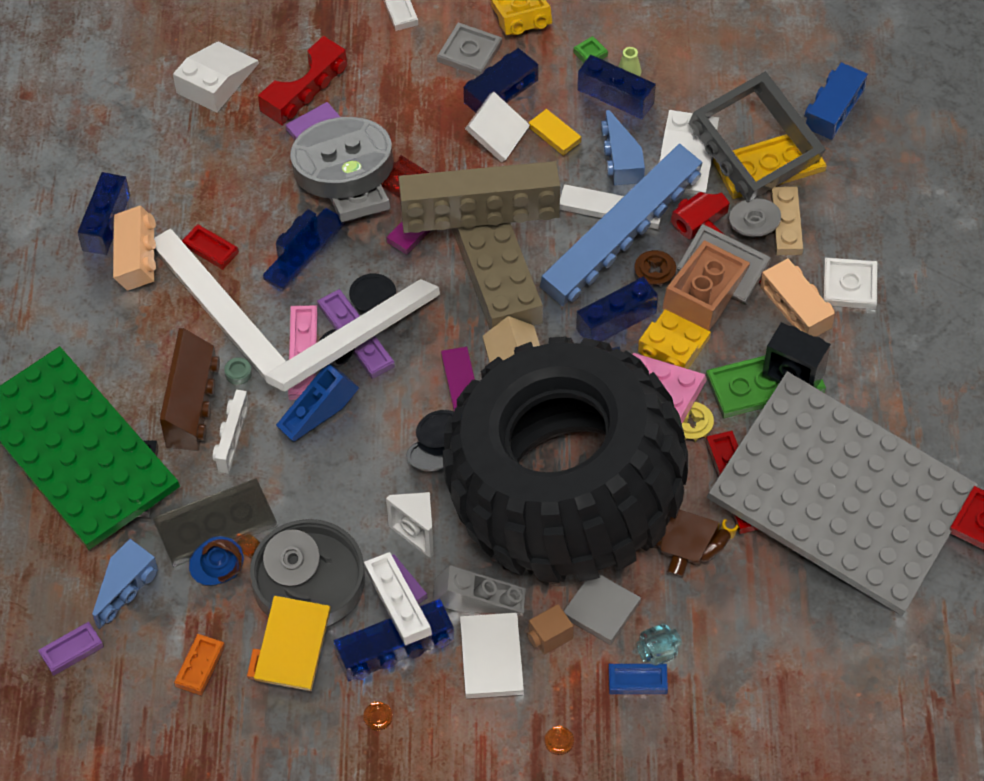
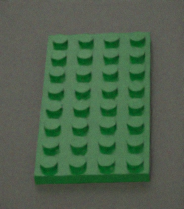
[0,346,181,550]

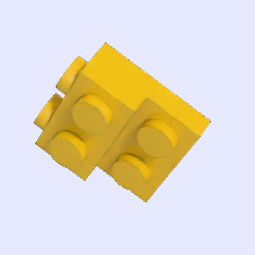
[490,0,553,35]
[638,309,711,369]

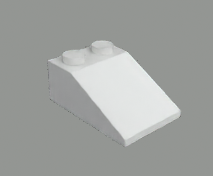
[173,41,259,113]
[660,110,719,194]

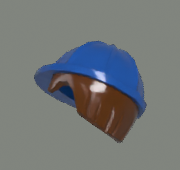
[189,536,244,585]

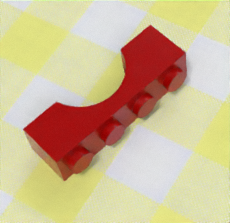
[258,36,347,126]

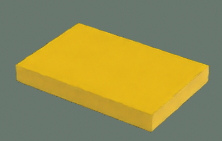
[254,596,331,692]

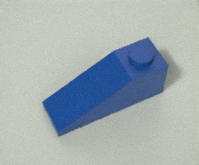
[276,364,359,442]

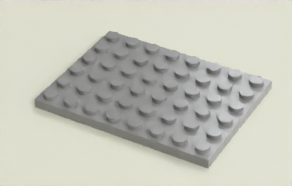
[706,371,979,616]

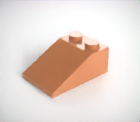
[662,240,750,331]

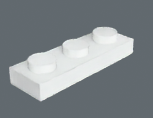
[213,389,249,474]

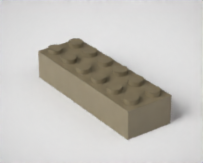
[399,161,560,233]
[452,223,543,330]

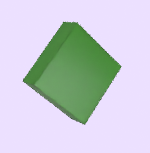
[573,36,608,68]

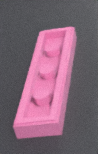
[288,305,318,400]

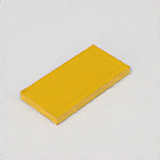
[713,134,827,199]

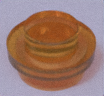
[363,701,393,731]
[545,726,574,755]

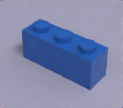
[804,62,868,140]

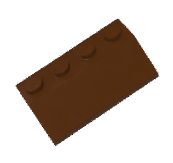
[160,328,220,451]

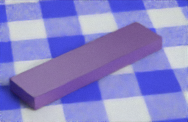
[317,289,395,379]

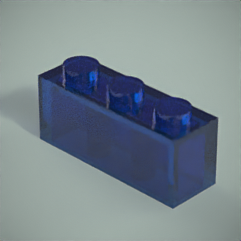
[463,48,538,113]
[578,55,656,119]
[77,172,130,255]
[576,276,658,341]

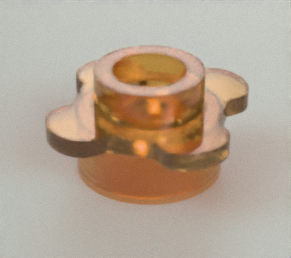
[236,533,260,558]

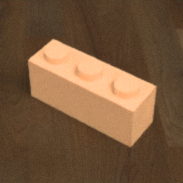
[113,205,156,291]
[760,259,835,337]

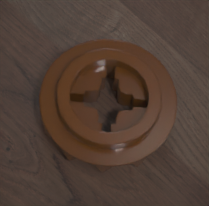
[634,250,676,287]

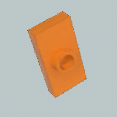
[174,634,225,696]

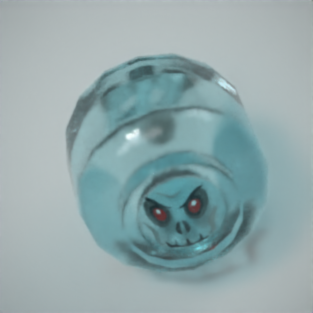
[636,624,682,666]

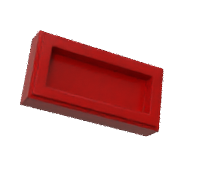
[182,224,239,270]

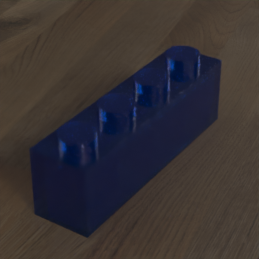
[333,599,454,682]

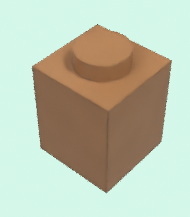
[527,604,574,655]

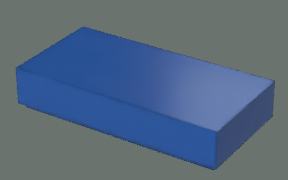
[609,664,668,694]

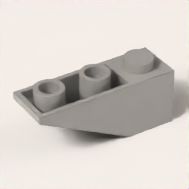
[432,565,526,615]

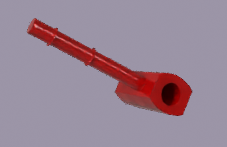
[671,192,761,285]

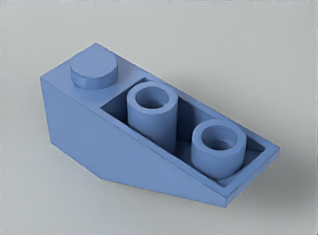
[601,110,645,186]
[92,539,158,629]

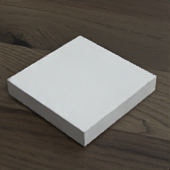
[465,92,530,162]
[823,258,877,309]

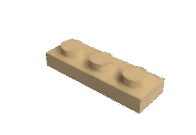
[771,187,803,255]

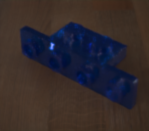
[263,208,345,290]

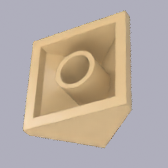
[483,316,540,363]

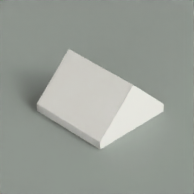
[386,492,434,558]

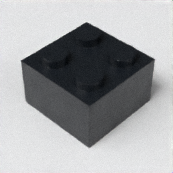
[762,322,831,389]

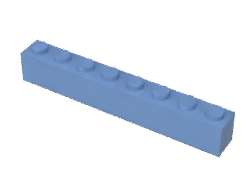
[540,143,703,307]

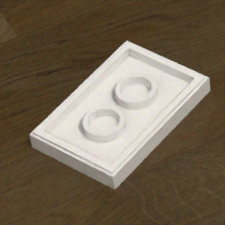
[460,613,524,699]

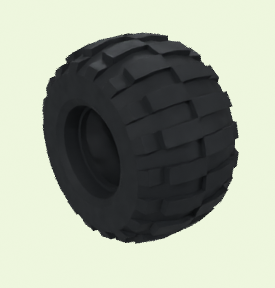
[443,336,688,583]

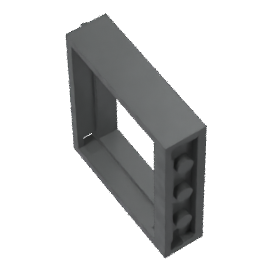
[688,71,826,202]

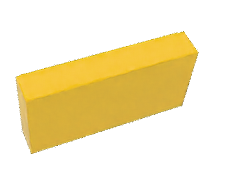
[529,109,582,156]

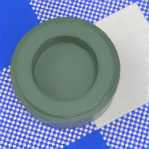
[224,357,252,385]

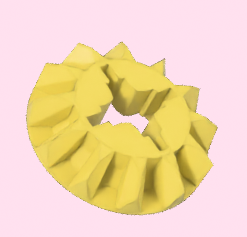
[682,402,714,442]

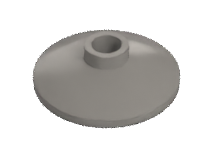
[729,198,781,236]
[263,529,320,586]

